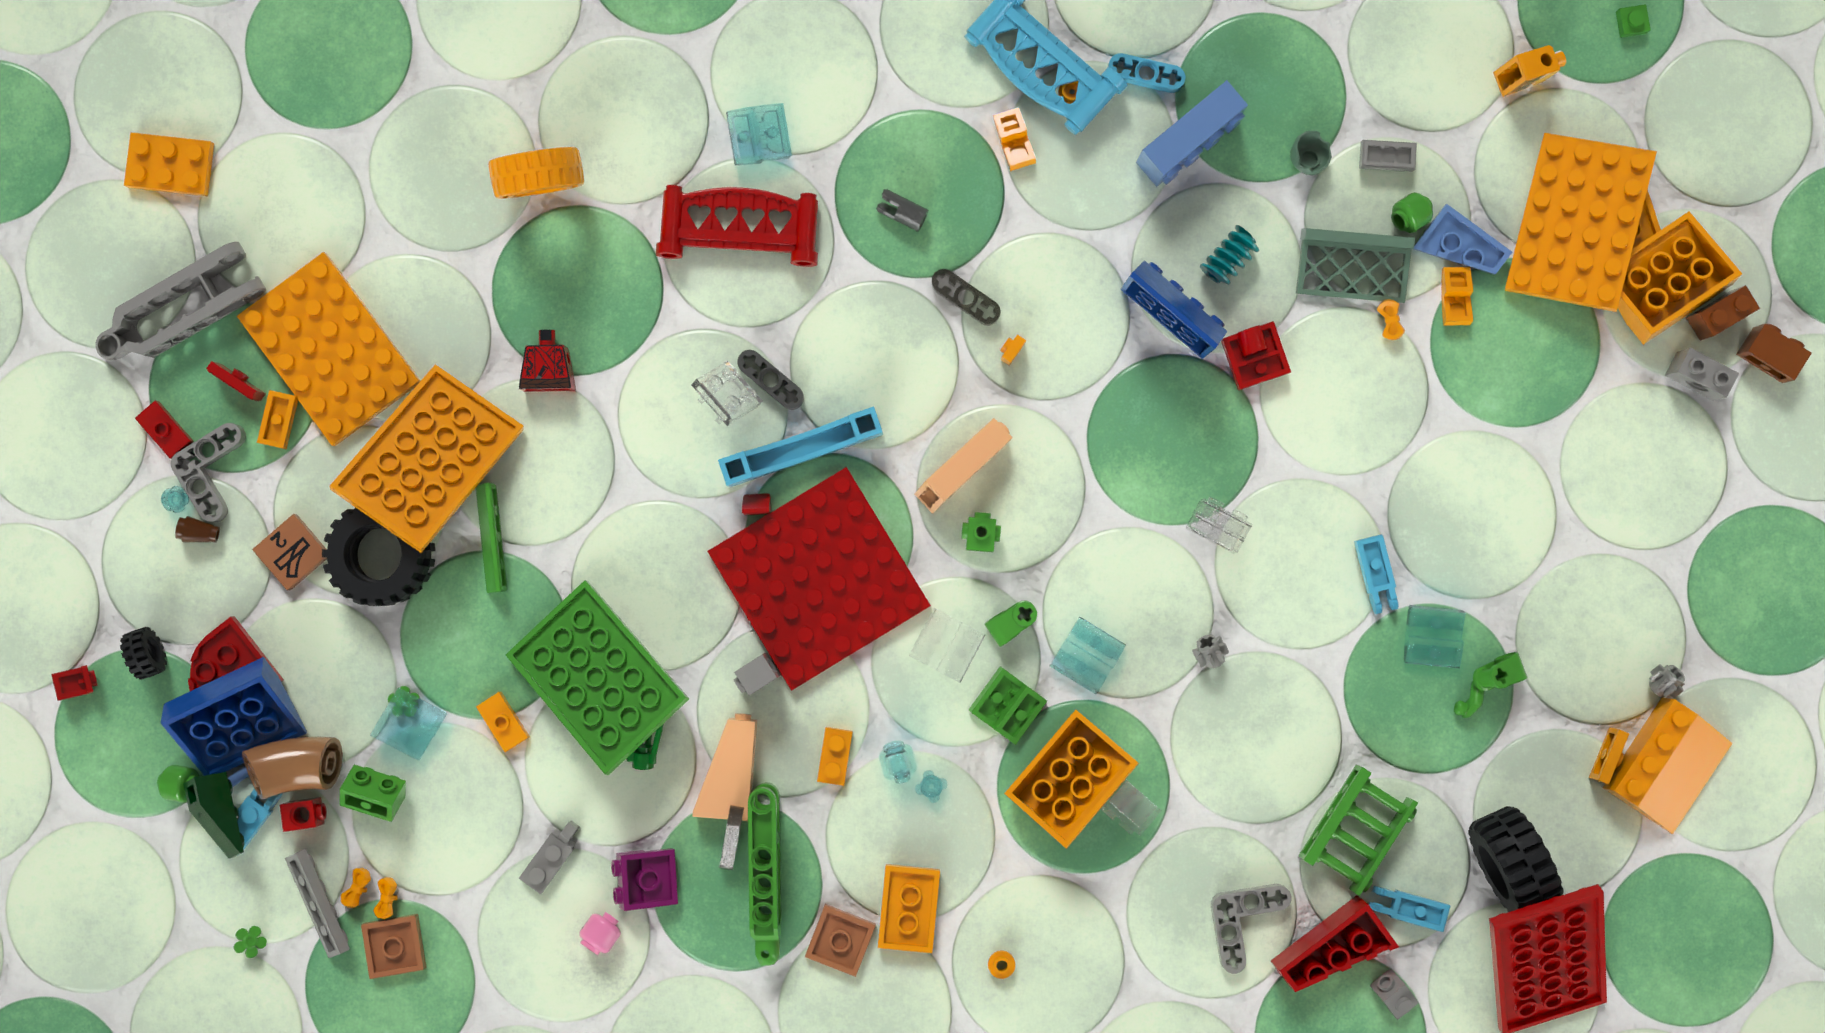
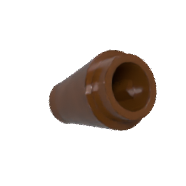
[175,516,220,543]

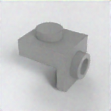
[1370,969,1419,1020]

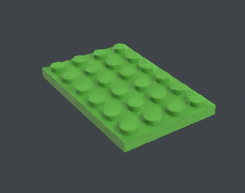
[506,580,689,775]

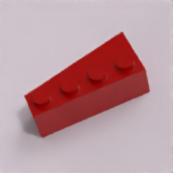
[1271,895,1399,992]

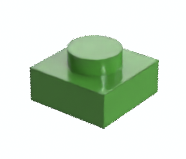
[1616,4,1651,38]

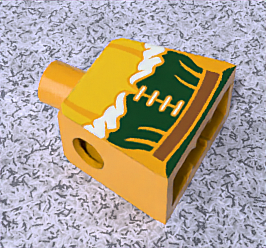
[1493,45,1566,97]

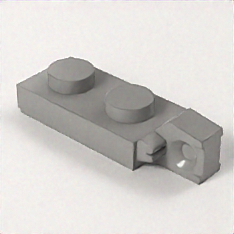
[519,821,580,894]

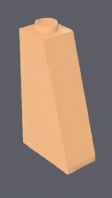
[914,418,1013,514]
[692,713,757,821]

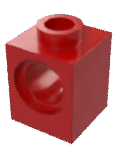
[280,797,327,832]

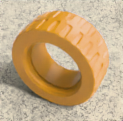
[488,147,584,199]

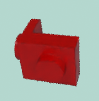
[51,665,97,701]

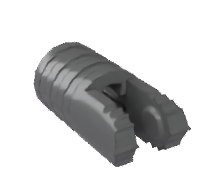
[876,189,929,232]

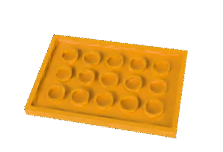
[1505,133,1657,312]
[237,252,421,446]
[329,364,524,553]

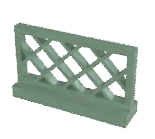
[1296,228,1415,303]

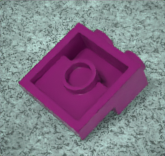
[611,848,678,911]

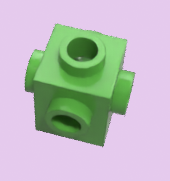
[961,512,1001,553]

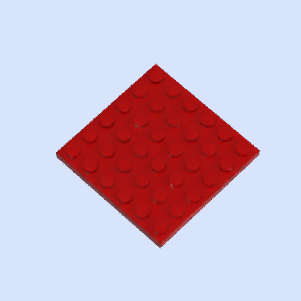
[707,467,931,691]

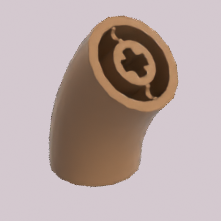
[242,737,343,800]

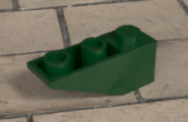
[183,772,244,859]

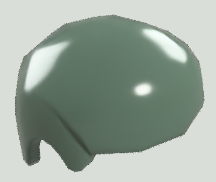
[1290,131,1332,176]

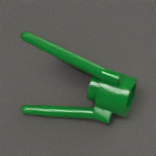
[627,724,664,770]

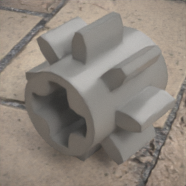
[1192,635,1229,668]
[1649,664,1685,698]

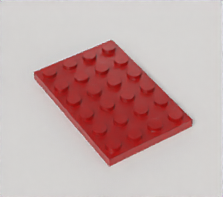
[1489,884,1607,1033]

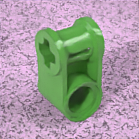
[984,601,1037,647]
[1473,652,1528,691]

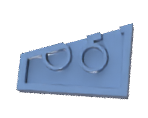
[1414,204,1512,275]

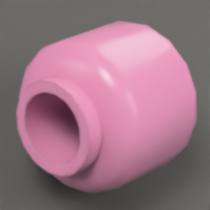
[579,912,621,955]

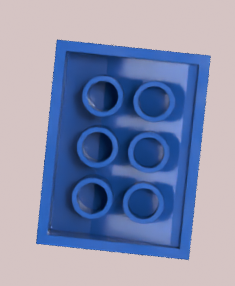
[1121,260,1227,359]
[161,657,307,776]

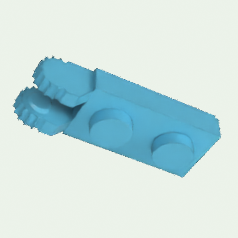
[1354,534,1399,614]
[237,789,283,856]
[1369,886,1450,932]

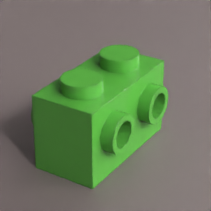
[340,764,406,822]

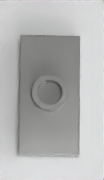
[1359,140,1417,172]

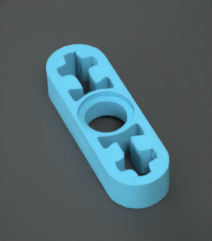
[1107,53,1186,93]

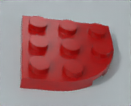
[188,616,284,691]

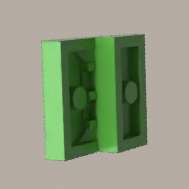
[969,666,1047,745]

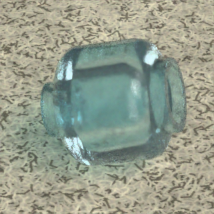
[878,740,917,784]

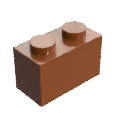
[1686,285,1760,341]
[1736,324,1812,383]

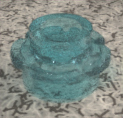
[161,486,189,513]

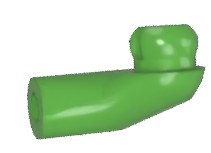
[1454,681,1485,718]

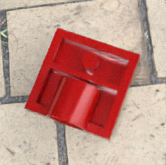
[1221,321,1291,391]

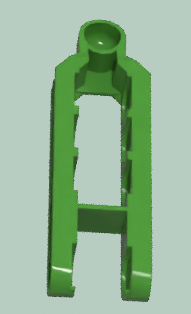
[748,782,782,966]

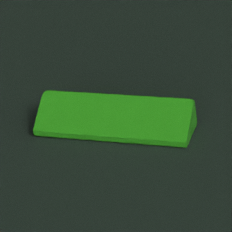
[476,483,507,593]

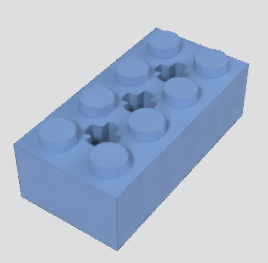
[1136,80,1248,187]

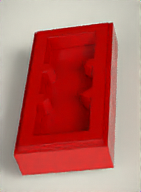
[206,361,266,402]
[135,400,194,459]

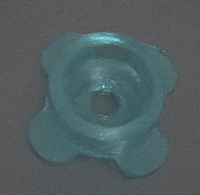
[915,770,947,803]

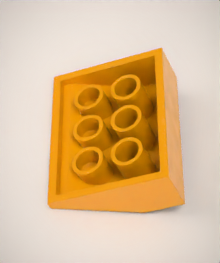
[1618,211,1742,345]
[1603,697,1732,834]
[1004,710,1139,849]

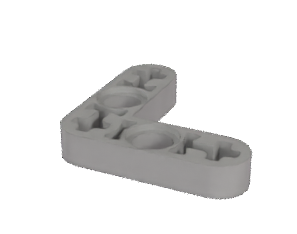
[171,423,246,522]
[1211,884,1291,974]

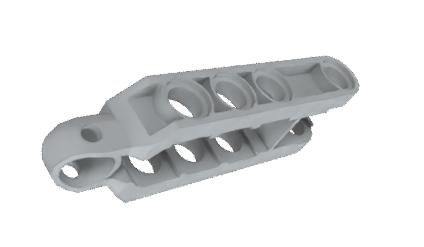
[96,242,266,360]

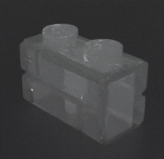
[1186,497,1252,553]

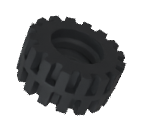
[120,627,167,680]

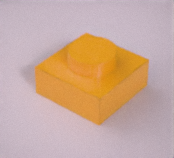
[1000,334,1026,366]

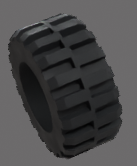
[322,507,436,606]
[1468,806,1564,912]

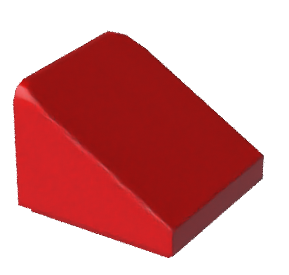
[742,493,771,515]

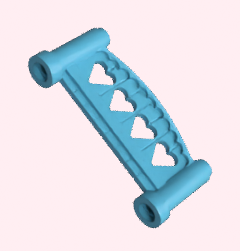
[964,0,1128,135]

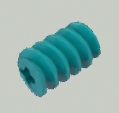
[1200,225,1260,285]

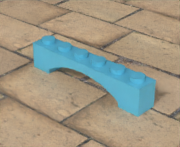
[718,406,883,487]

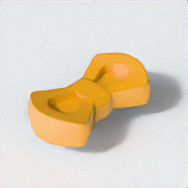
[1377,299,1405,340]
[341,868,371,908]
[373,877,398,919]

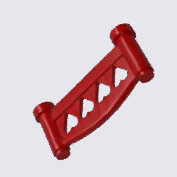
[655,185,818,267]

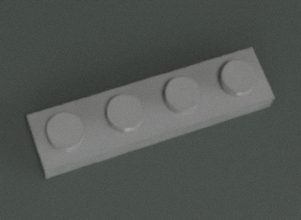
[285,849,350,958]

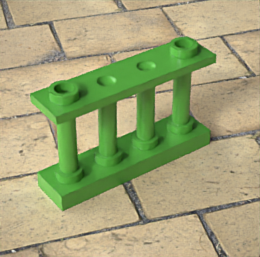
[1298,765,1418,896]

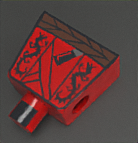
[519,330,576,392]

